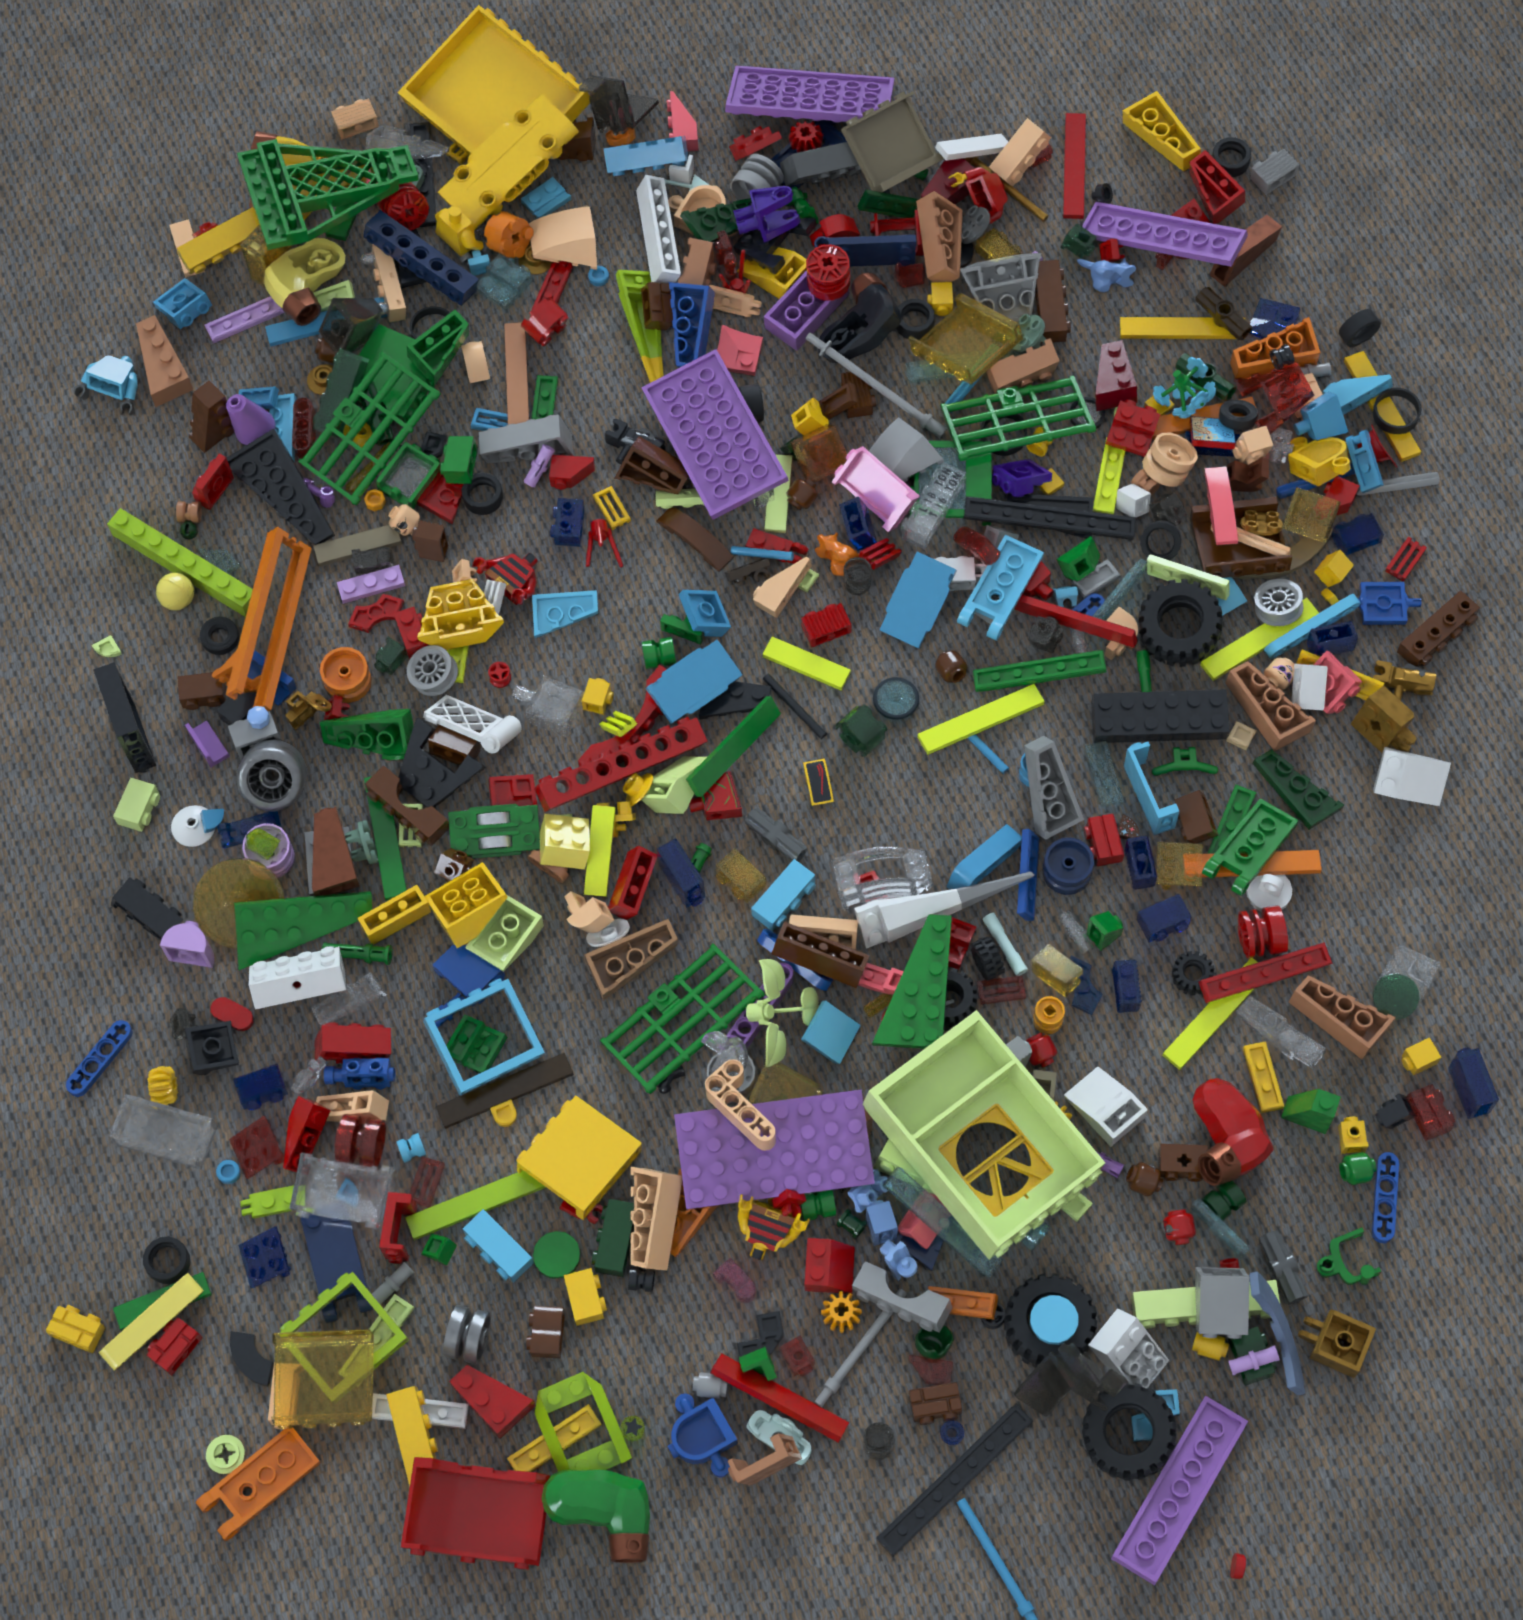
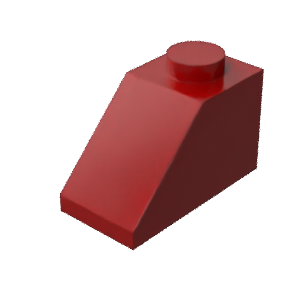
[549,455,595,490]

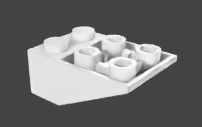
[1063,1067,1148,1147]
[1088,1308,1169,1388]

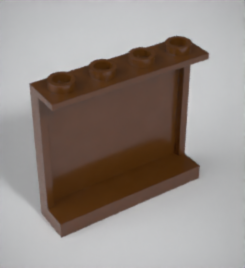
[1190,497,1292,578]

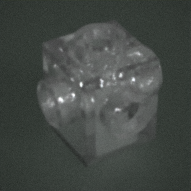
[1265,427,1294,464]

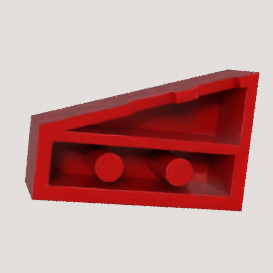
[315,1022,391,1065]

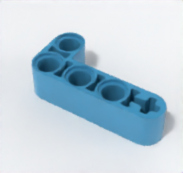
[946,824,1022,890]

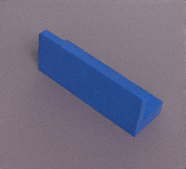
[247,650,296,706]

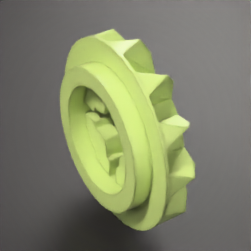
[206,1435,245,1474]

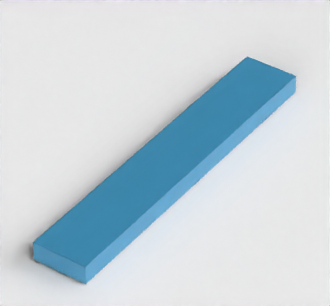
[265,297,389,347]

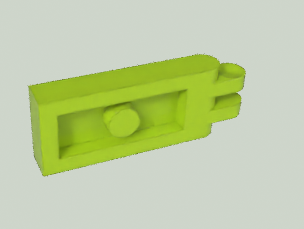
[240,1184,306,1219]

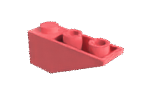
[667,91,699,152]

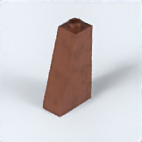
[1209,215,1282,287]
[312,807,360,896]

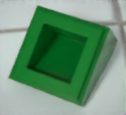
[421,1233,457,1265]

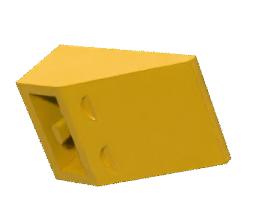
[737,247,806,299]

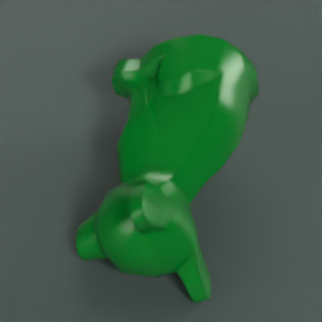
[786,186,819,224]

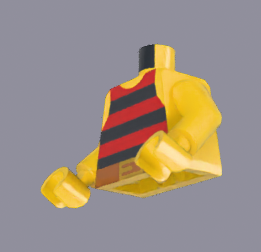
[737,1194,810,1260]

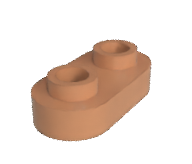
[528,850,569,883]

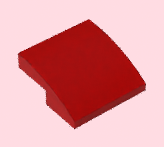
[948,917,977,970]

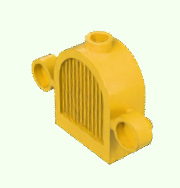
[1288,437,1351,487]

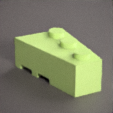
[873,1139,935,1195]

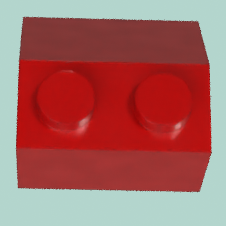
[804,1238,855,1294]

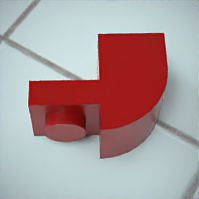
[809,214,860,247]

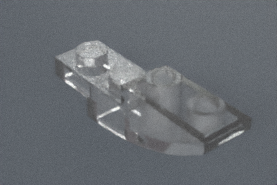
[1236,995,1326,1069]

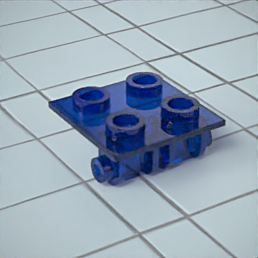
[238,1226,291,1289]

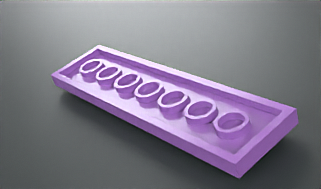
[1079,202,1248,267]
[1111,1396,1248,1586]

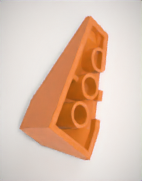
[670,1169,718,1257]

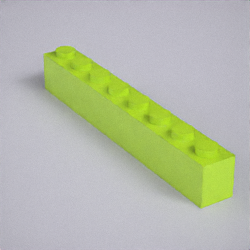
[107,508,253,617]

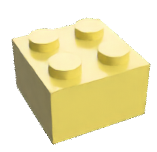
[540,814,590,870]

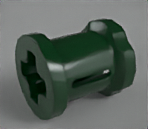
[836,1208,867,1240]

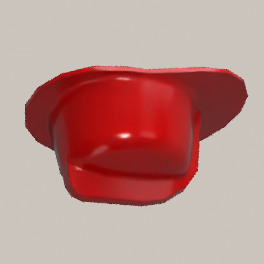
[1357,424,1398,468]

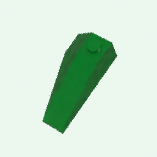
[319,709,414,760]

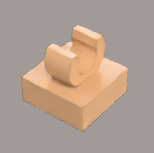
[452,559,477,583]

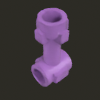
[303,477,335,508]

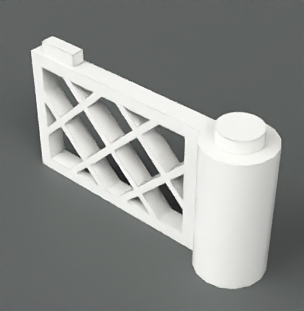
[423,695,522,753]

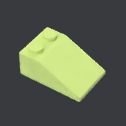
[466,895,544,972]

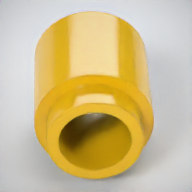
[1192,1332,1229,1361]

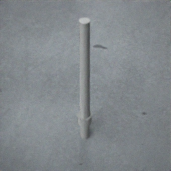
[814,1289,907,1407]

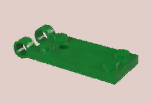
[1202,798,1299,896]

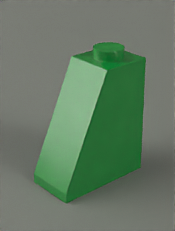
[1281,1089,1341,1134]

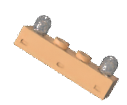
[360,244,406,322]

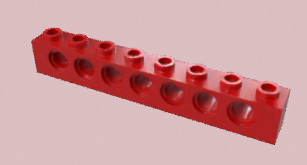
[534,717,708,812]

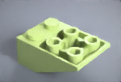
[641,756,707,814]

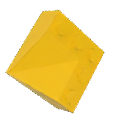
[424,862,508,948]

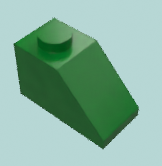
[1086,911,1123,951]

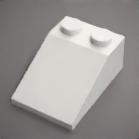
[1373,747,1451,806]

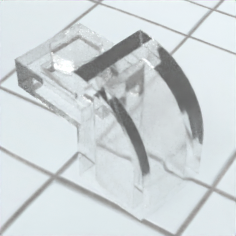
[701,1031,748,1076]

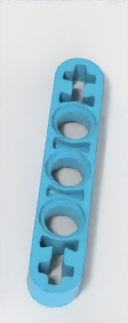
[1264,594,1361,659]

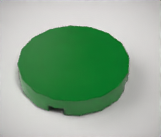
[533,1231,580,1279]

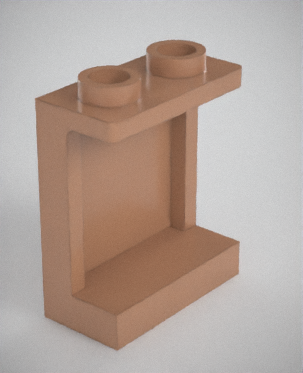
[728,1433,802,1485]

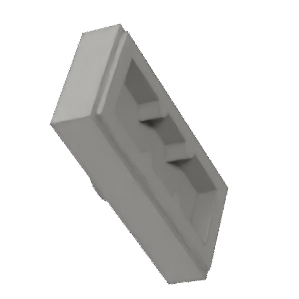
[1072,559,1120,599]

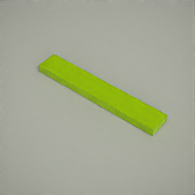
[405,1170,546,1241]

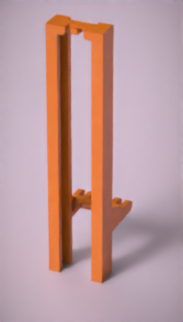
[212,527,312,712]

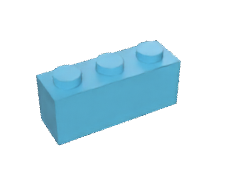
[751,859,816,931]
[463,1209,534,1283]

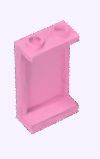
[832,446,920,532]

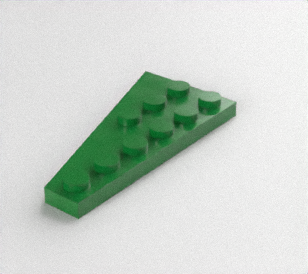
[234,891,372,970]

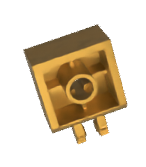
[1351,686,1417,754]
[1298,1310,1376,1378]

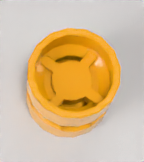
[1033,996,1065,1034]

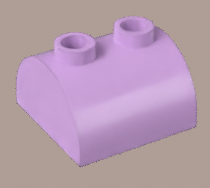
[160,921,214,968]

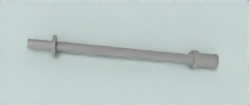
[805,332,947,439]

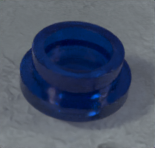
[940,1420,964,1445]

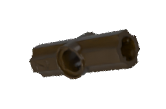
[1195,287,1253,340]

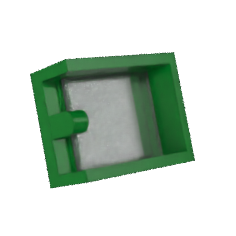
[376,442,441,509]

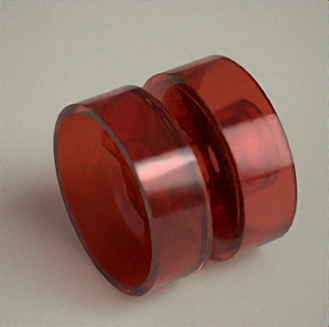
[335,1114,386,1169]

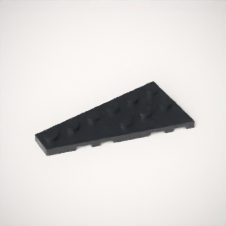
[227,428,335,545]

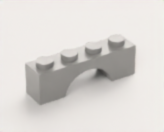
[852,1261,952,1333]

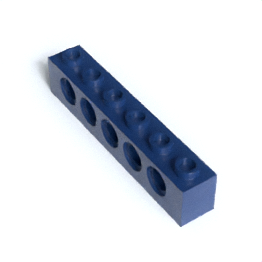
[363,210,479,306]

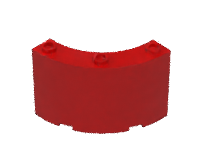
[400,1457,550,1570]

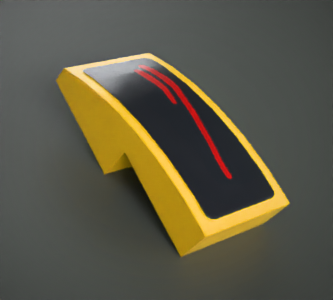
[803,759,834,806]

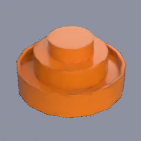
[605,124,636,147]

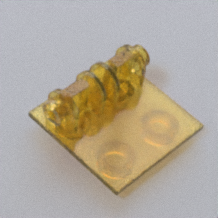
[1156,842,1203,890]

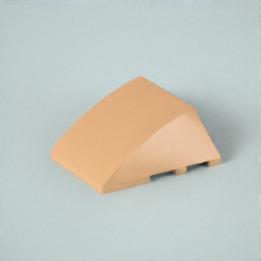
[529,205,597,270]

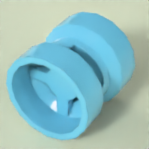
[396,1133,426,1163]

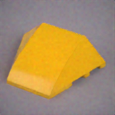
[417,579,504,650]

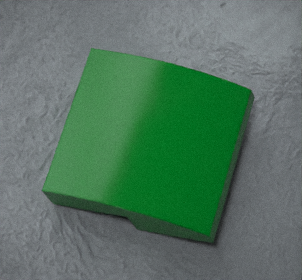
[446,1014,508,1074]

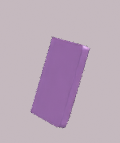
[185,721,230,767]

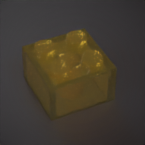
[1282,487,1341,543]

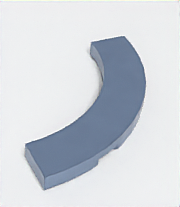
[1249,1271,1305,1395]

